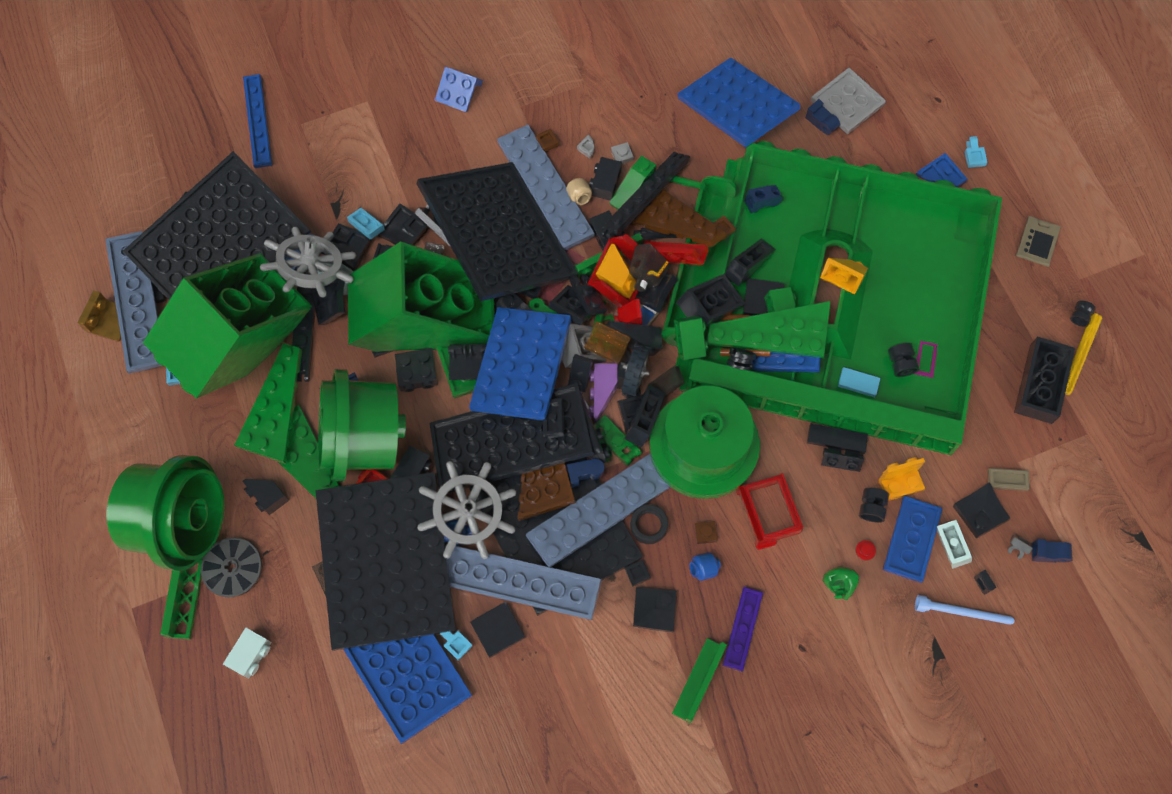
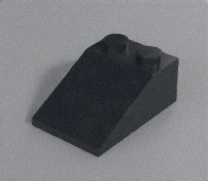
[676,274,746,328]

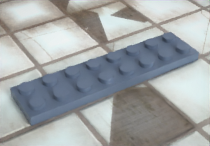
[497,125,594,250]
[105,231,162,374]
[526,454,671,567]
[446,545,602,620]

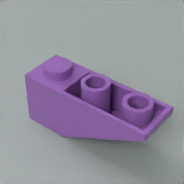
[590,363,617,424]

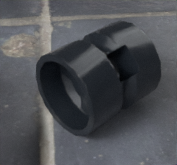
[888,343,920,377]
[859,487,890,523]

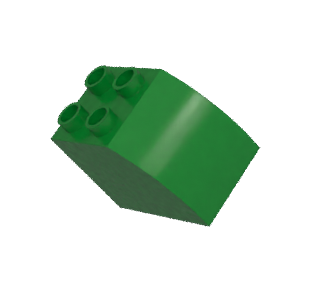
[143,253,312,399]

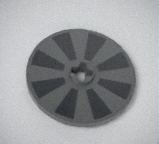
[201,538,262,598]

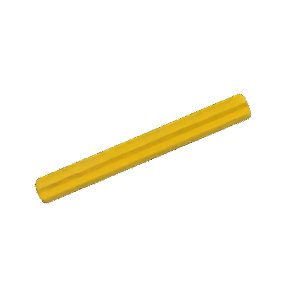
[1065,313,1102,395]

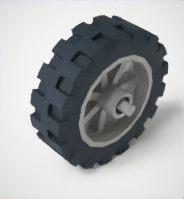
[622,343,650,396]

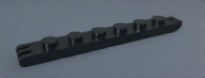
[601,152,690,239]
[292,273,315,382]

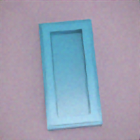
[837,367,880,398]

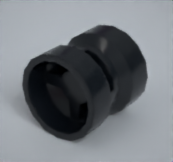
[1070,301,1096,327]

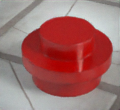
[855,540,876,561]

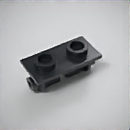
[821,447,864,472]

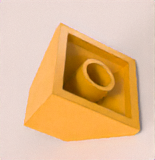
[596,244,637,299]
[820,258,868,294]

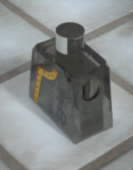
[629,243,671,292]

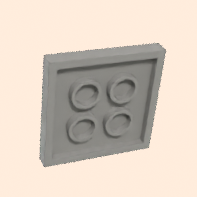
[811,68,886,135]

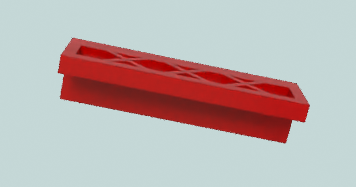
[637,241,709,265]

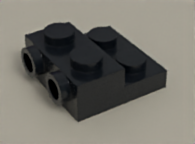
[548,285,594,325]
[395,348,438,392]

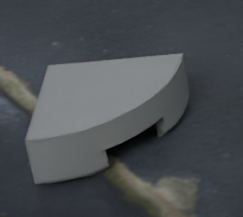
[577,135,594,159]

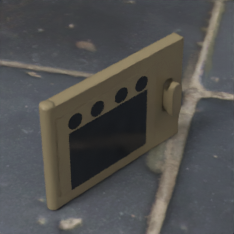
[1015,216,1061,267]

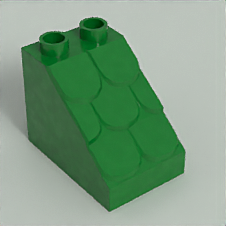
[348,242,495,352]

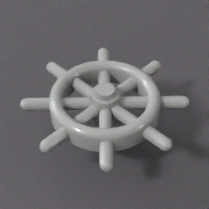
[260,227,356,297]
[417,461,516,559]

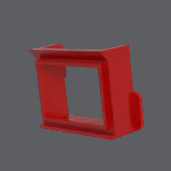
[587,234,652,308]
[736,473,804,550]

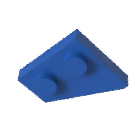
[916,153,968,188]

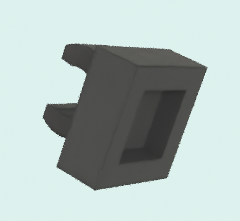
[1008,533,1033,559]

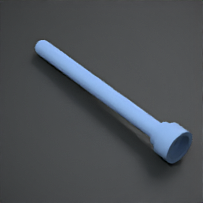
[915,595,1015,625]

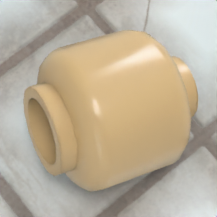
[566,178,592,205]

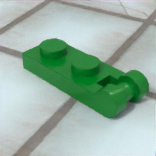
[594,415,642,466]

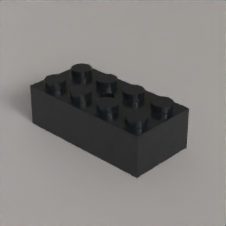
[1014,336,1075,424]

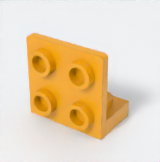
[878,457,925,501]

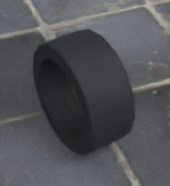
[630,505,668,544]

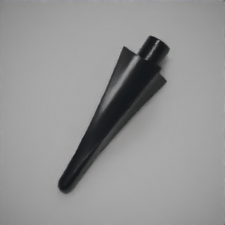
[633,227,677,240]

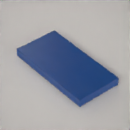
[882,495,943,583]

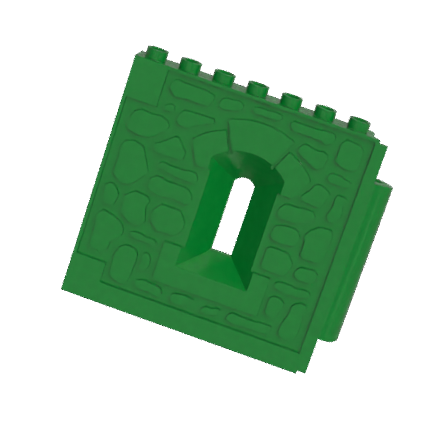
[661,141,1002,456]

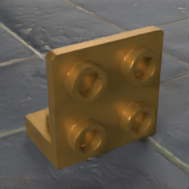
[77,290,121,342]

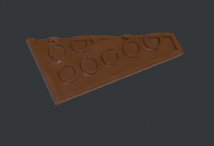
[630,190,726,247]
[518,463,576,521]

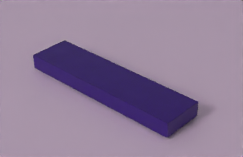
[722,587,763,672]

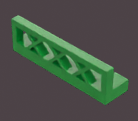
[160,559,203,640]
[672,638,727,724]

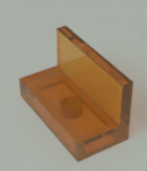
[584,321,631,364]

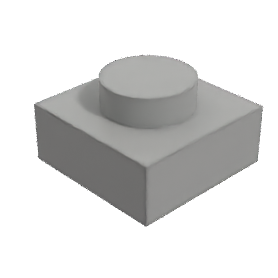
[611,142,633,164]

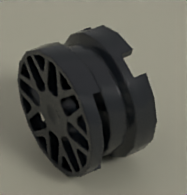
[727,348,756,370]

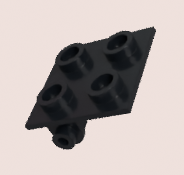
[448,344,487,380]

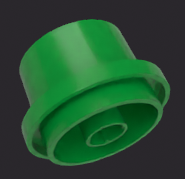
[318,369,406,481]
[649,385,760,499]
[106,455,225,571]

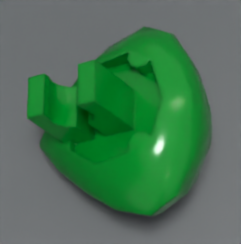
[822,566,859,600]

